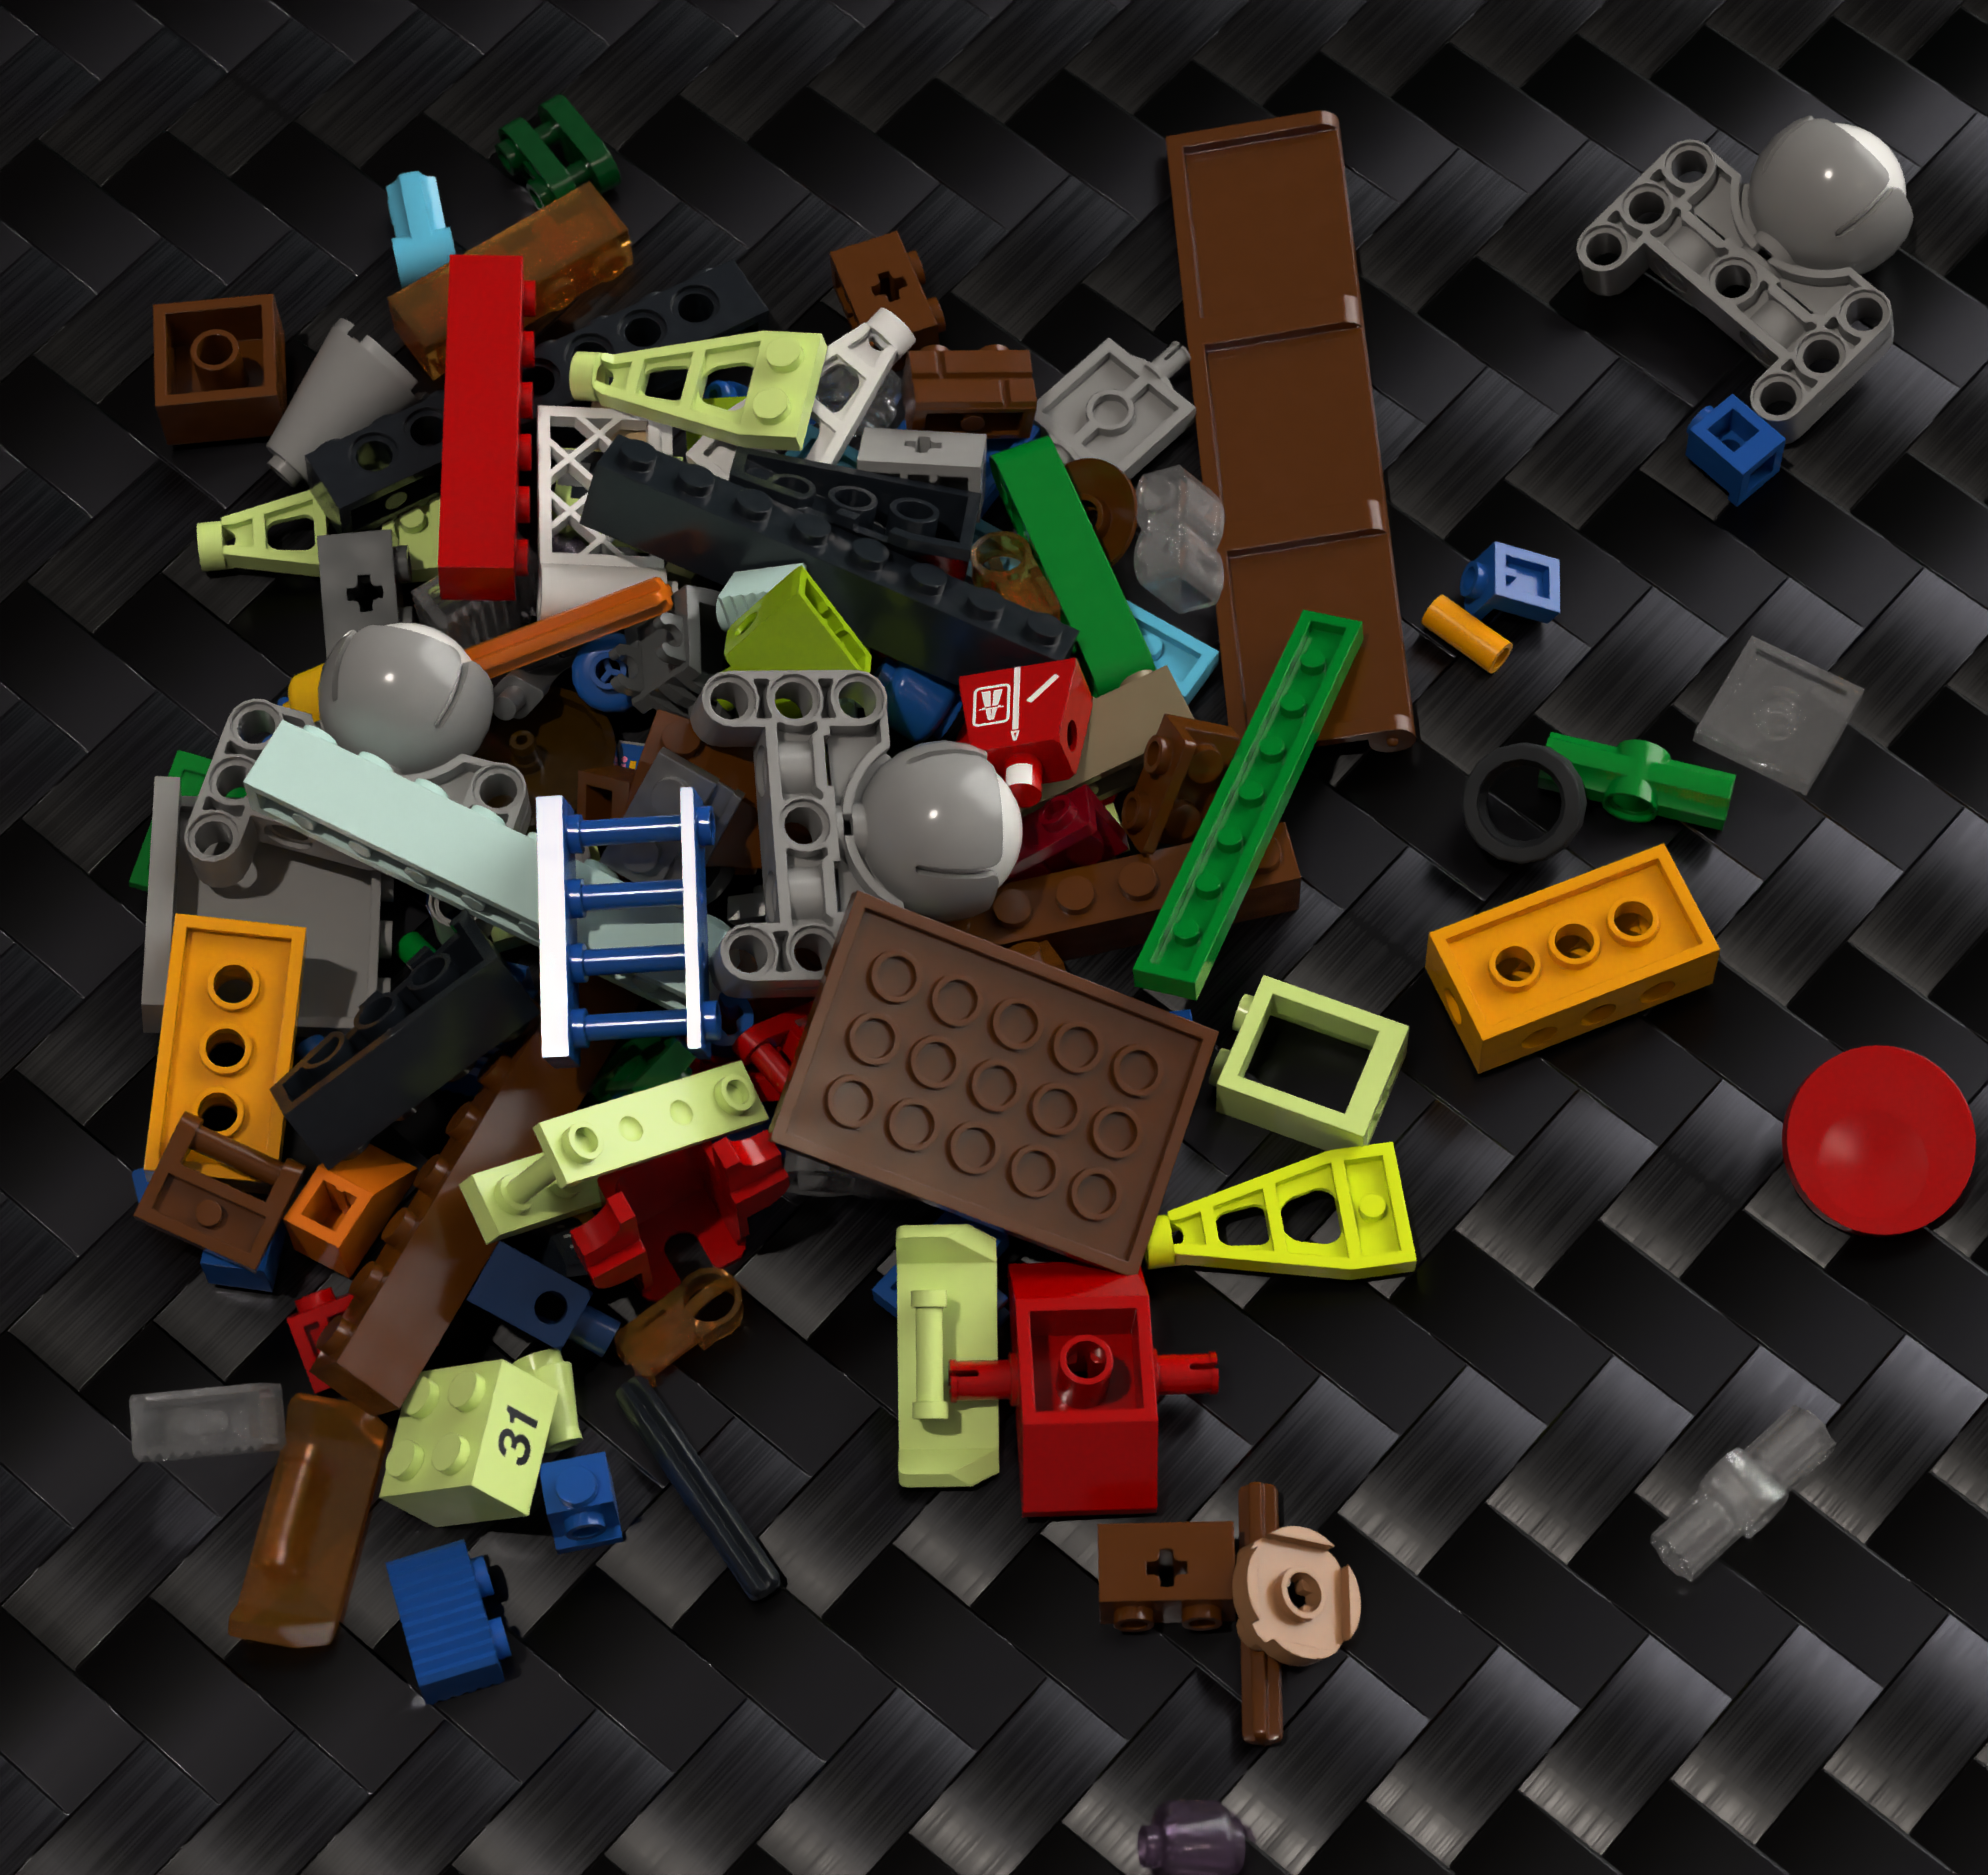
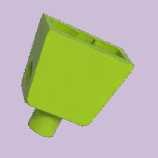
[716,565,872,718]

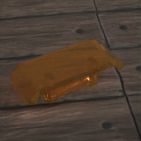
[228,1393,388,1648]

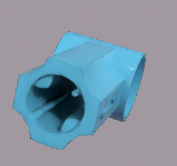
[386,171,456,291]

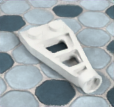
[685,308,916,480]

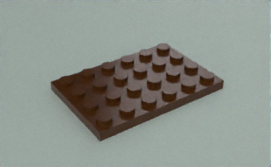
[767,890,1219,1275]

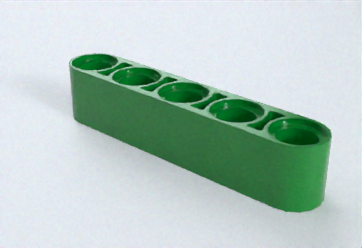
[989,436,1156,698]

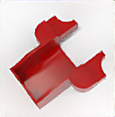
[570,1129,790,1302]

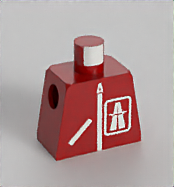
[959,658,1093,808]

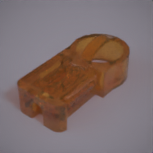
[970,531,1061,622]
[614,1267,744,1388]

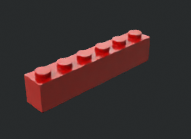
[438,255,536,601]

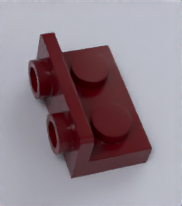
[1003,784,1129,884]

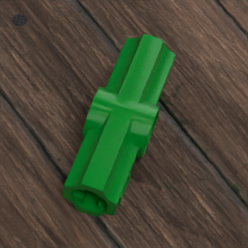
[1537,732,1736,831]

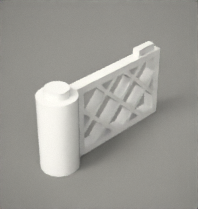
[536,405,678,621]

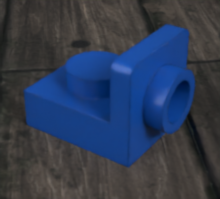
[1460,541,1560,624]

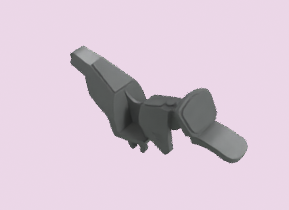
[609,585,739,905]

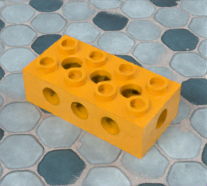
[1425,843,1720,1074]
[144,913,307,1195]

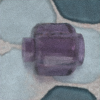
[1138,1800,1245,1875]

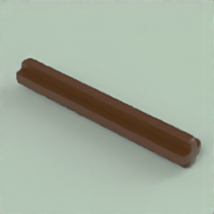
[1238,1482,1283,1746]

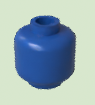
[572,632,638,715]
[873,657,963,743]

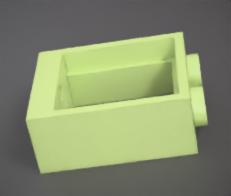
[1209,975,1409,1151]

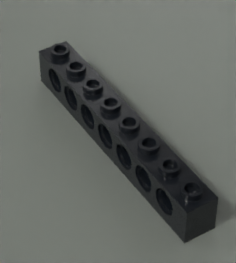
[305,259,769,534]

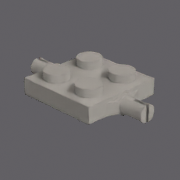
[1033,338,1196,480]

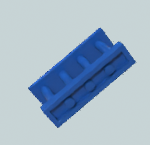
[536,787,722,1069]

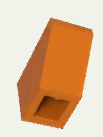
[283,1144,419,1279]

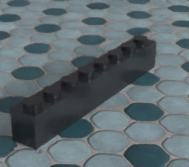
[579,434,1079,686]

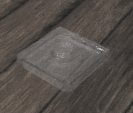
[1693,636,1864,795]

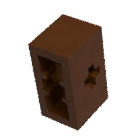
[830,231,946,374]
[1097,1521,1236,1632]

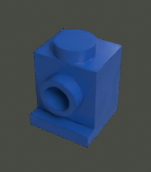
[1685,393,1786,507]
[539,1451,624,1555]

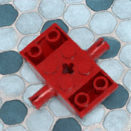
[948,1262,1219,1517]

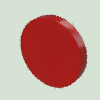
[1782,1045,1976,1238]

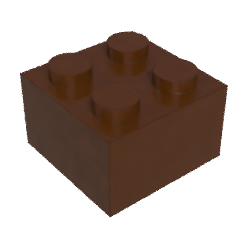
[153,294,287,445]

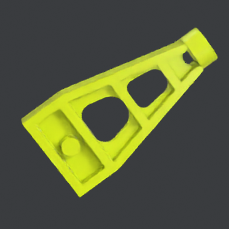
[1144,1142,1417,1280]

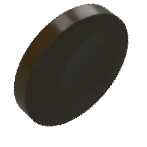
[473,686,619,836]

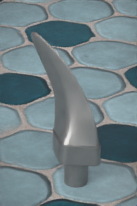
[493,655,576,720]

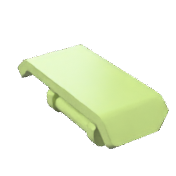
[896,1224,999,1487]

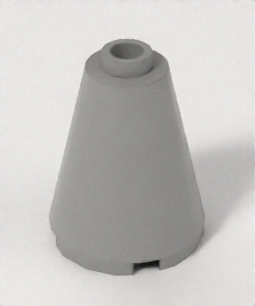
[266,318,429,488]

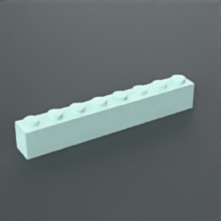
[243,720,740,1010]

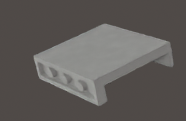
[141,776,394,1038]

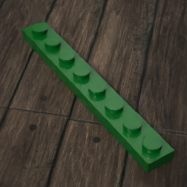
[1133,610,1363,1001]

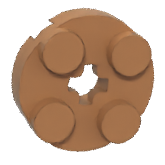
[1232,1526,1361,1666]

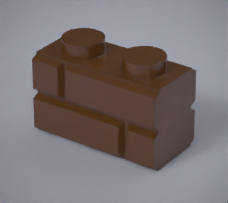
[901,344,1037,439]

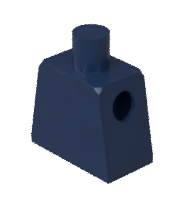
[467,1240,621,1358]

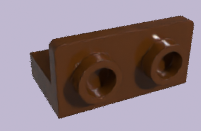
[1120,713,1240,855]

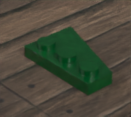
[578,1001,696,1110]

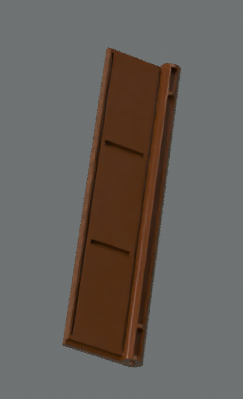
[1166,111,1416,757]

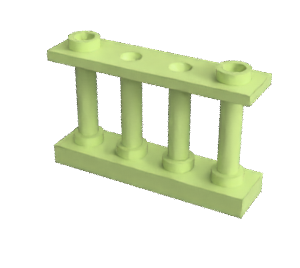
[459,1060,769,1245]

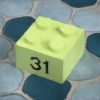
[379,1359,558,1527]

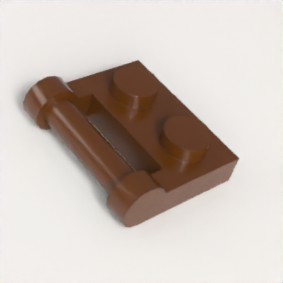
[133,1111,307,1274]

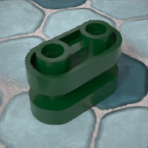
[495,94,621,219]

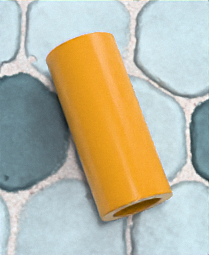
[1421,595,1513,674]

